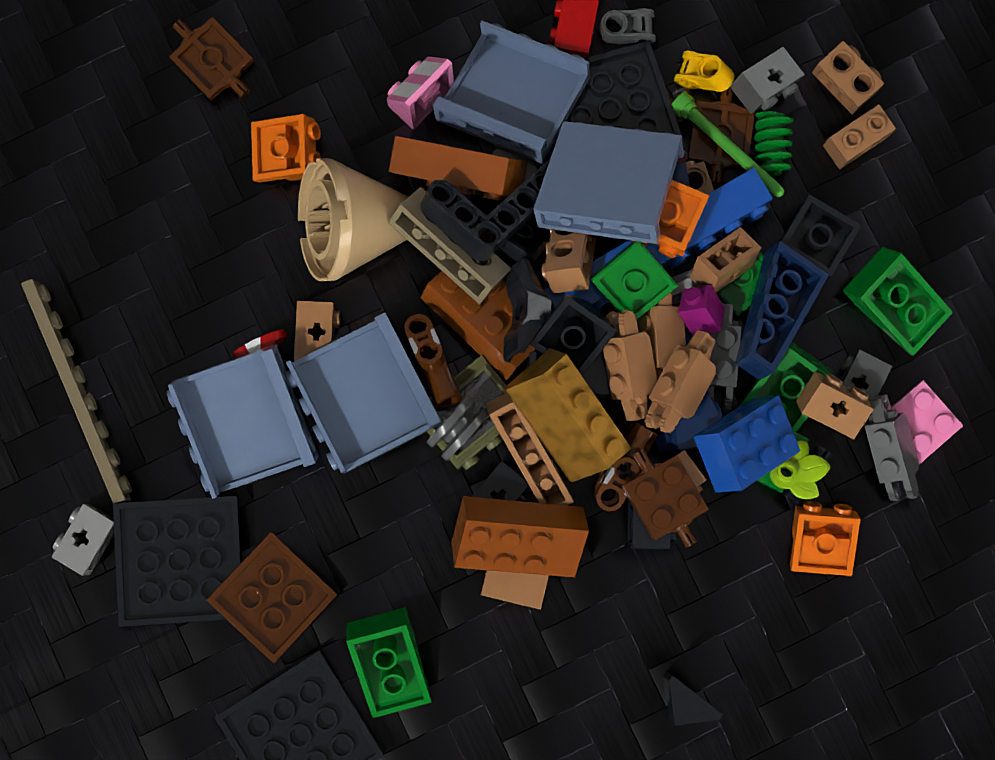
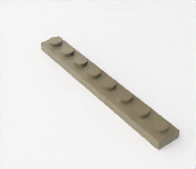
[21,279,132,503]

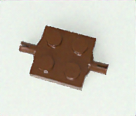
[169,17,254,101]
[687,87,755,185]
[622,449,709,548]

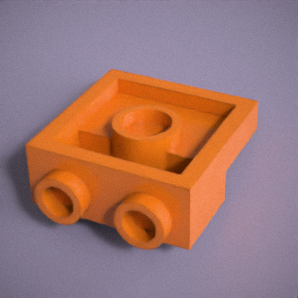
[251,114,321,183]
[642,180,709,258]
[790,501,860,576]

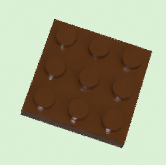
[206,532,337,663]

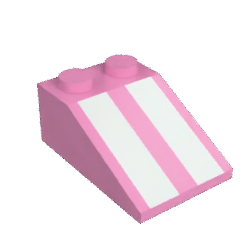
[387,56,454,130]

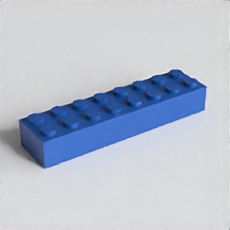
[544,168,773,314]

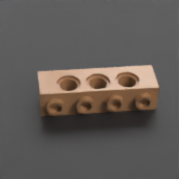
[542,229,597,294]
[486,393,574,505]

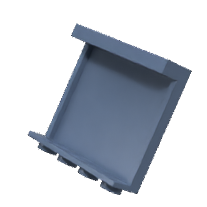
[433,20,590,164]
[533,121,684,244]
[285,312,441,474]
[167,344,319,499]

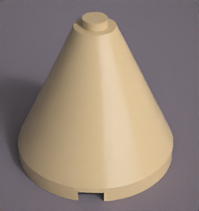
[298,158,408,281]

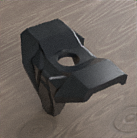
[503,258,551,363]

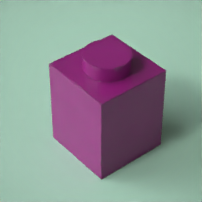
[678,285,725,336]

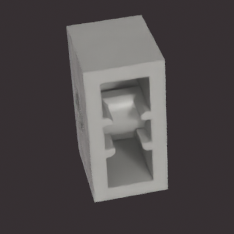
[52,504,114,576]

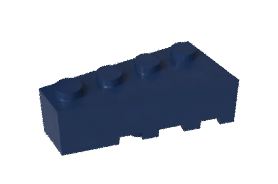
[735,241,829,380]

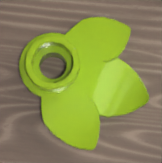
[770,441,830,500]

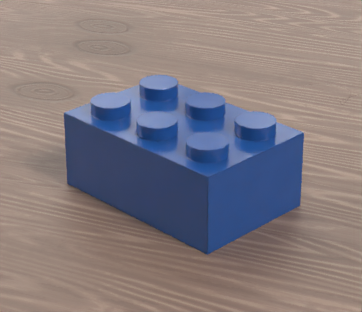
[693,395,800,493]

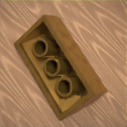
[504,349,631,482]

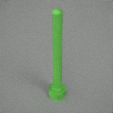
[671,91,784,197]

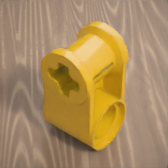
[674,51,735,92]

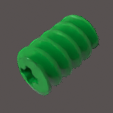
[753,111,793,177]

